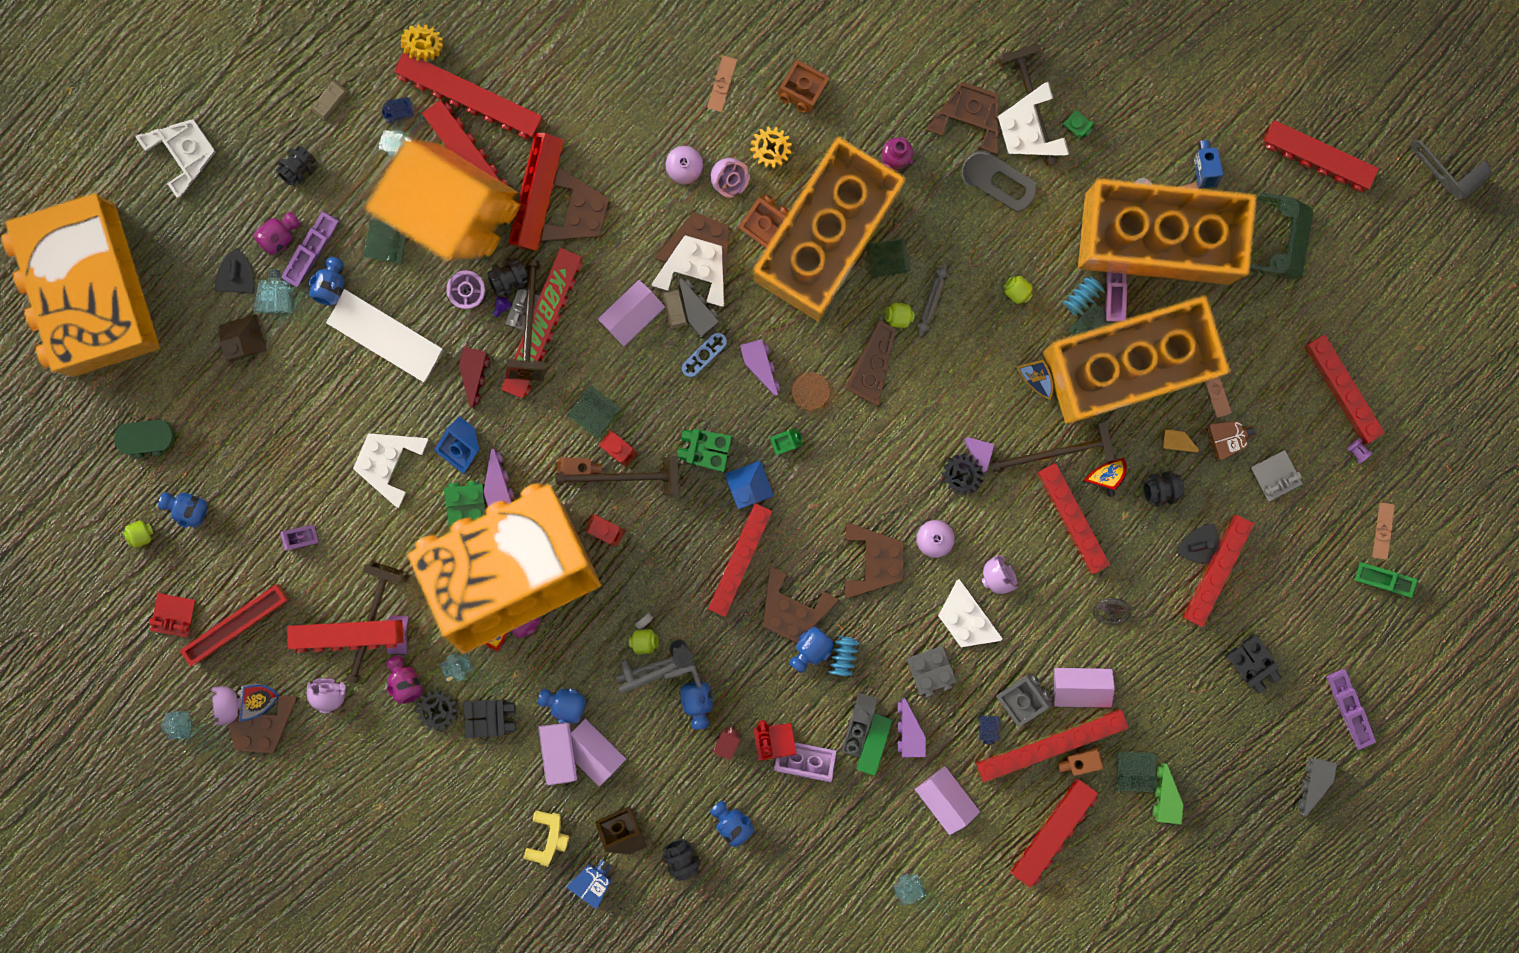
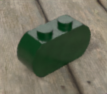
[114,420,176,458]

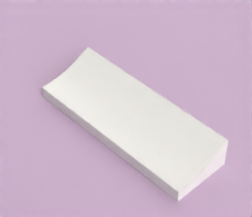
[326,289,445,383]

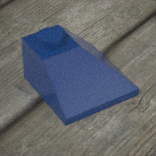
[434,416,479,474]
[725,460,774,510]

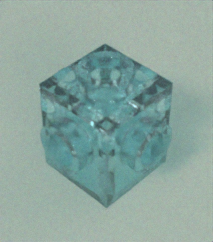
[378,129,411,158]
[440,653,474,682]
[161,711,193,740]
[892,873,926,906]

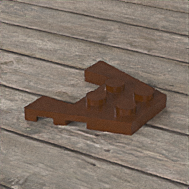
[926,82,998,155]
[540,168,609,241]
[655,212,729,286]
[845,523,903,598]
[763,567,838,643]
[229,692,297,753]

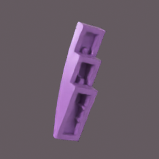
[281,211,340,287]
[1326,669,1376,750]

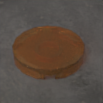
[792,372,830,410]

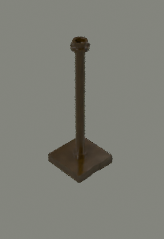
[997,43,1058,166]
[505,259,546,382]
[992,422,1114,472]
[555,456,679,496]
[346,561,408,683]

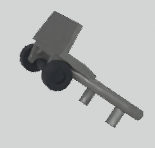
[615,639,701,693]

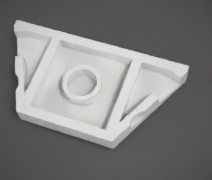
[938,579,1002,647]

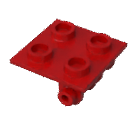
[149,593,195,638]
[753,720,796,761]

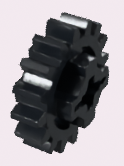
[942,453,984,495]
[415,689,458,732]

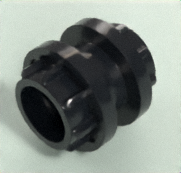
[276,146,317,187]
[487,258,528,296]
[1143,471,1185,507]
[662,839,701,881]

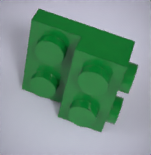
[444,481,487,526]

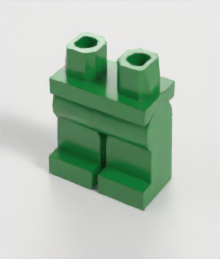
[677,429,732,473]

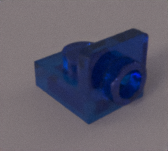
[382,97,414,124]
[979,715,999,744]

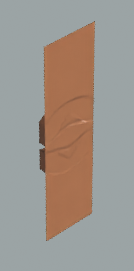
[707,55,737,112]
[1205,377,1232,418]
[1372,503,1395,559]

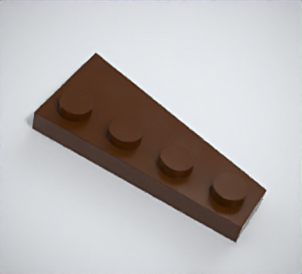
[844,320,896,406]

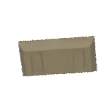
[310,80,349,121]
[662,287,689,329]

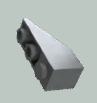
[679,278,719,338]
[841,693,877,757]
[1298,757,1337,816]

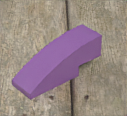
[1105,272,1127,322]

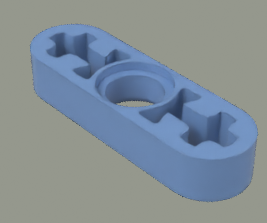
[682,333,727,377]

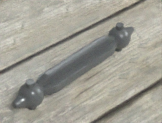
[916,264,949,337]

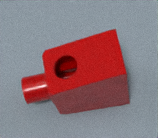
[599,430,638,468]
[585,514,626,547]

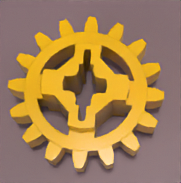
[401,24,443,62]
[750,126,792,169]

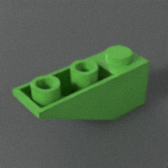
[1153,762,1183,824]

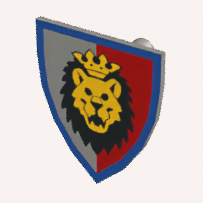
[237,684,279,722]

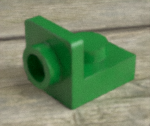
[1063,110,1094,140]
[770,428,803,455]

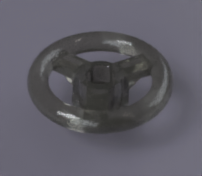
[1093,597,1131,625]

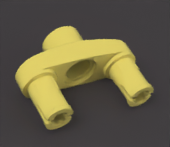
[524,811,569,867]

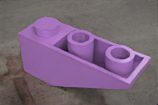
[740,339,780,396]
[484,449,515,507]
[898,698,926,757]

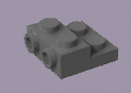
[906,646,956,697]
[996,672,1052,728]

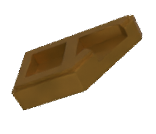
[1162,429,1199,453]

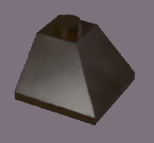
[219,314,267,362]
[595,806,647,855]

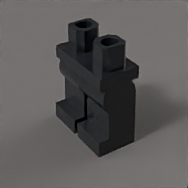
[1223,634,1281,694]
[464,700,517,738]

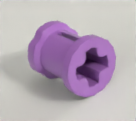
[1347,438,1373,464]

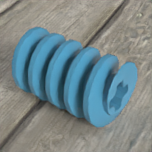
[1063,276,1105,317]
[828,635,860,677]

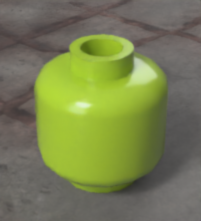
[1004,276,1033,304]
[885,302,915,328]
[123,520,154,548]
[629,629,659,654]

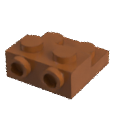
[777,59,830,113]
[738,194,791,248]

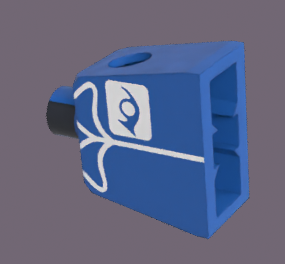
[1195,140,1223,189]
[566,859,611,909]

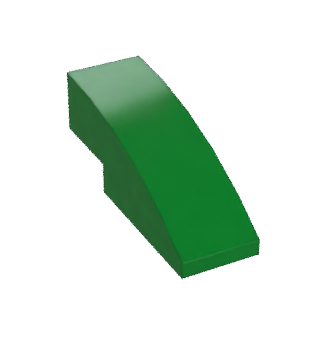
[1355,562,1418,599]
[856,713,892,776]

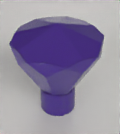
[492,296,512,317]

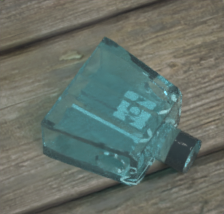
[254,270,294,313]

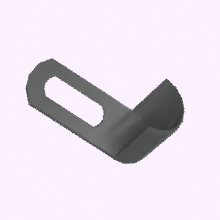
[1411,140,1492,200]
[961,150,1036,211]

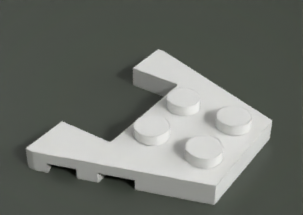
[998,82,1069,155]
[135,119,216,199]
[652,235,724,307]
[353,434,429,508]

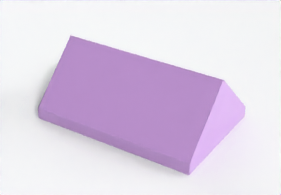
[598,280,665,347]
[1054,668,1114,708]
[571,718,626,786]
[538,723,577,785]
[774,742,836,782]
[915,766,980,835]

